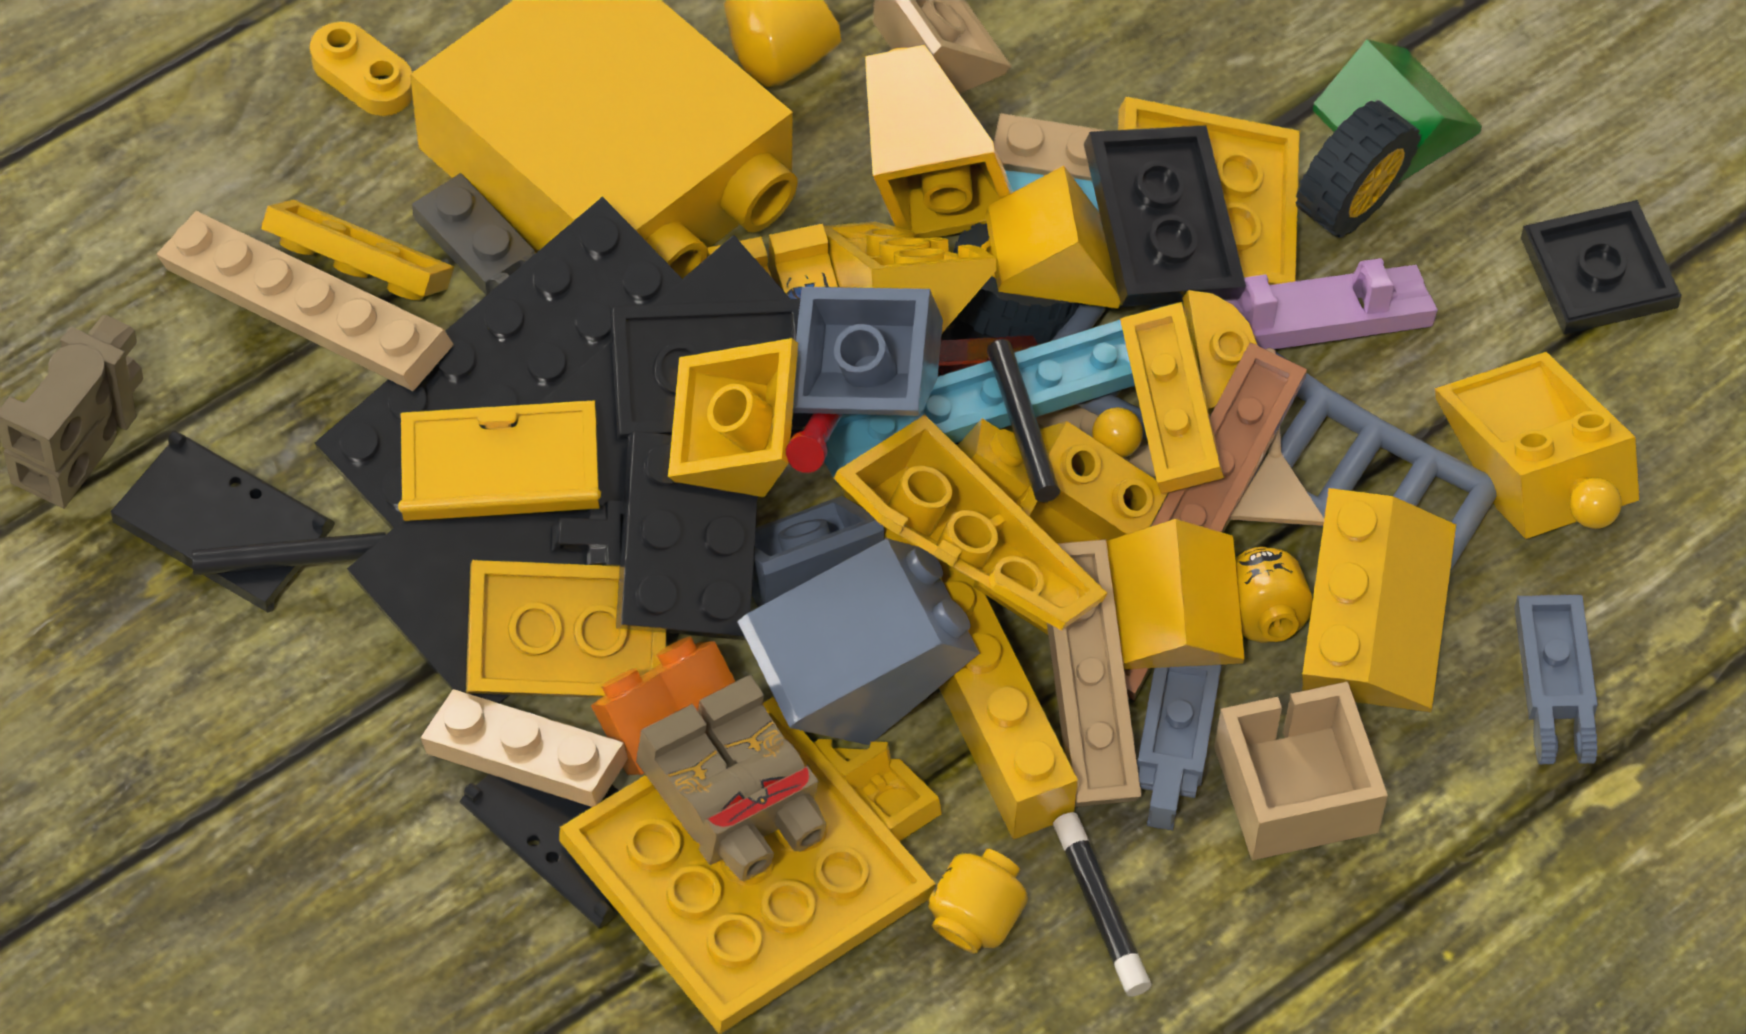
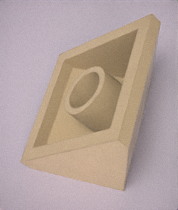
[873,0,1012,94]

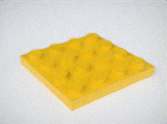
[559,697,936,1034]

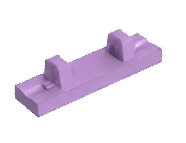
[1184,258,1437,349]

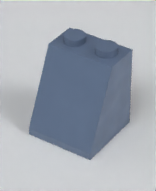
[738,538,980,745]

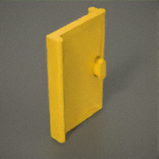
[398,400,601,521]

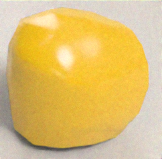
[724,0,841,87]

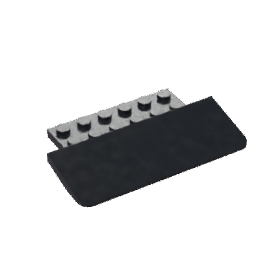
[314,196,813,703]

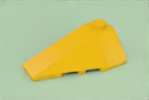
[824,222,997,333]
[834,414,1108,630]

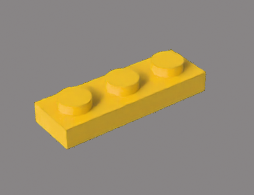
[261,199,455,300]
[1120,302,1224,494]

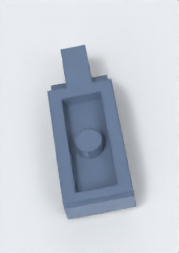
[1137,665,1221,831]

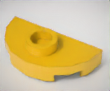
[1183,290,1258,414]

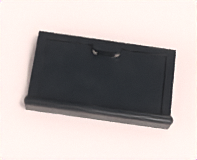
[110,431,335,613]
[460,774,619,929]

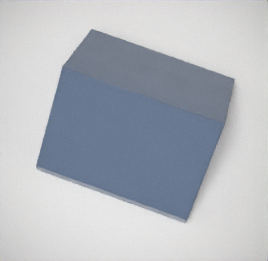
[752,496,884,607]

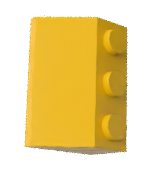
[1302,488,1456,713]

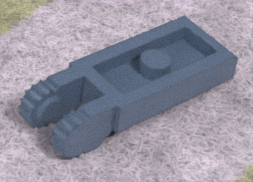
[1514,595,1598,764]

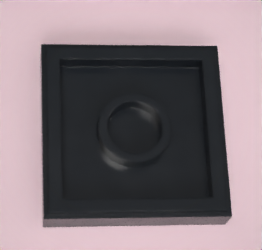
[1521,200,1682,335]

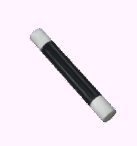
[1053,812,1152,997]

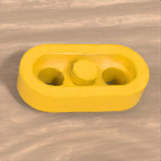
[310,22,413,116]

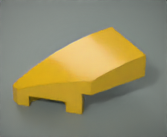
[814,739,942,842]

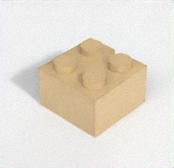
[1214,682,1388,860]

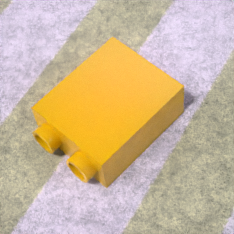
[410,0,798,279]

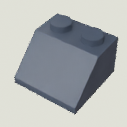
[793,287,943,416]

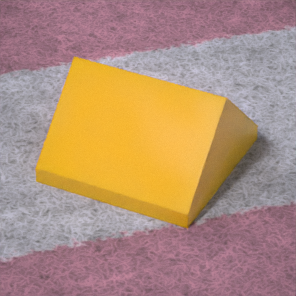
[985,165,1120,309]
[668,338,798,497]
[1106,519,1245,669]

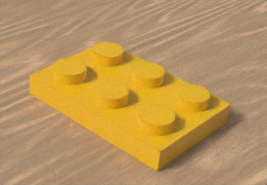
[466,560,666,698]

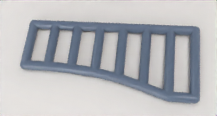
[1052,303,1496,572]

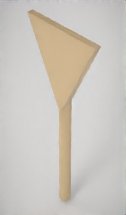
[1230,348,1324,526]

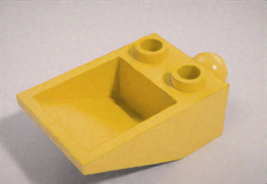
[1435,352,1639,539]
[973,407,1168,635]

